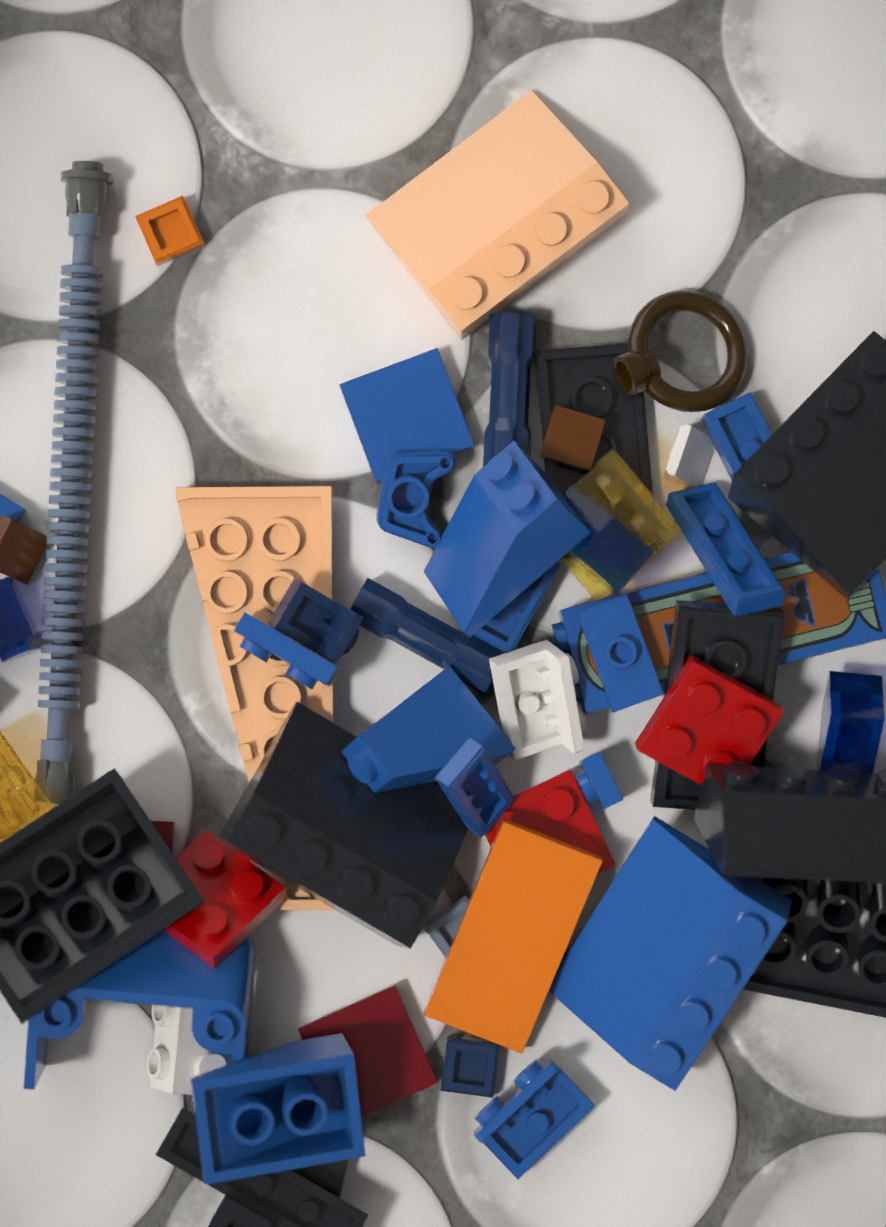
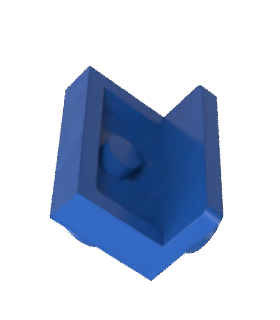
[473,1058,595,1180]

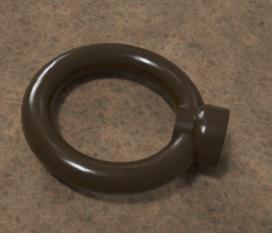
[614,290,748,412]

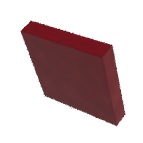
[298,985,438,1117]

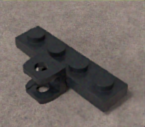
[155,1107,368,1227]

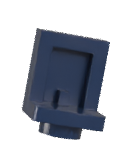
[268,578,363,663]

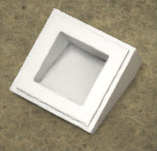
[662,424,715,488]

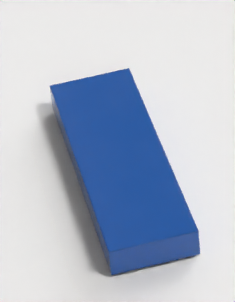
[666,482,786,617]

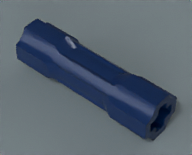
[483,312,537,467]
[350,578,504,695]

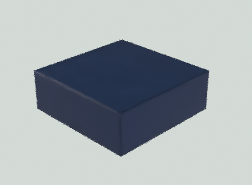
[440,1037,500,1098]

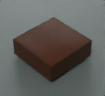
[539,405,605,472]
[0,515,47,585]

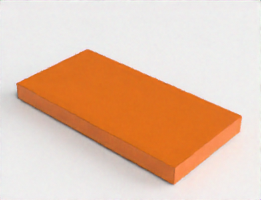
[424,818,603,1054]

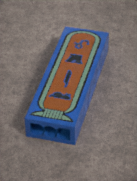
[552,552,886,714]

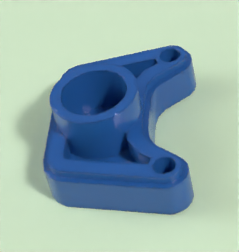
[376,450,456,548]

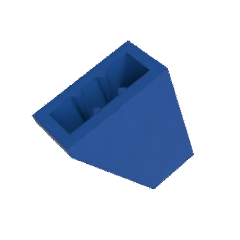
[341,665,516,793]

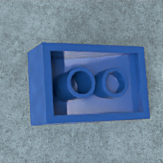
[423,441,591,638]
[190,1033,365,1185]

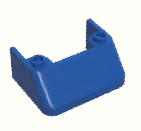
[23,931,256,1090]

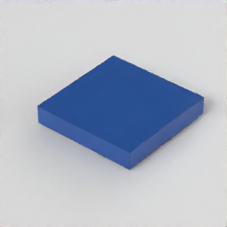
[339,348,474,484]

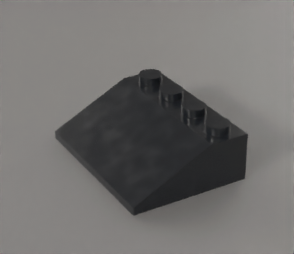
[728,331,886,600]
[216,702,468,949]
[0,768,205,1024]
[742,877,886,1018]

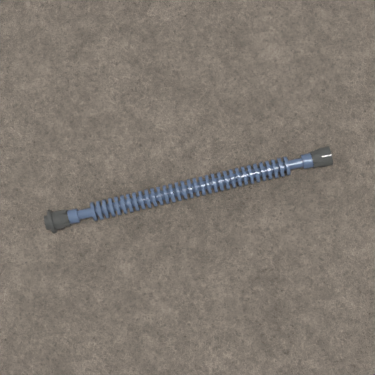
[32,161,113,804]

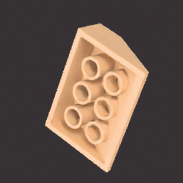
[366,90,630,340]

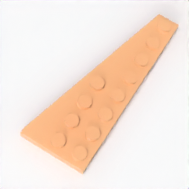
[176,486,335,910]

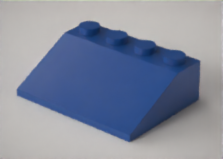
[549,816,792,1091]

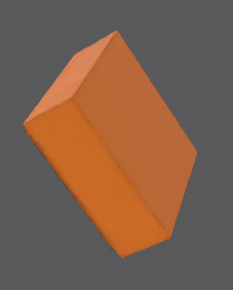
[135,195,205,267]

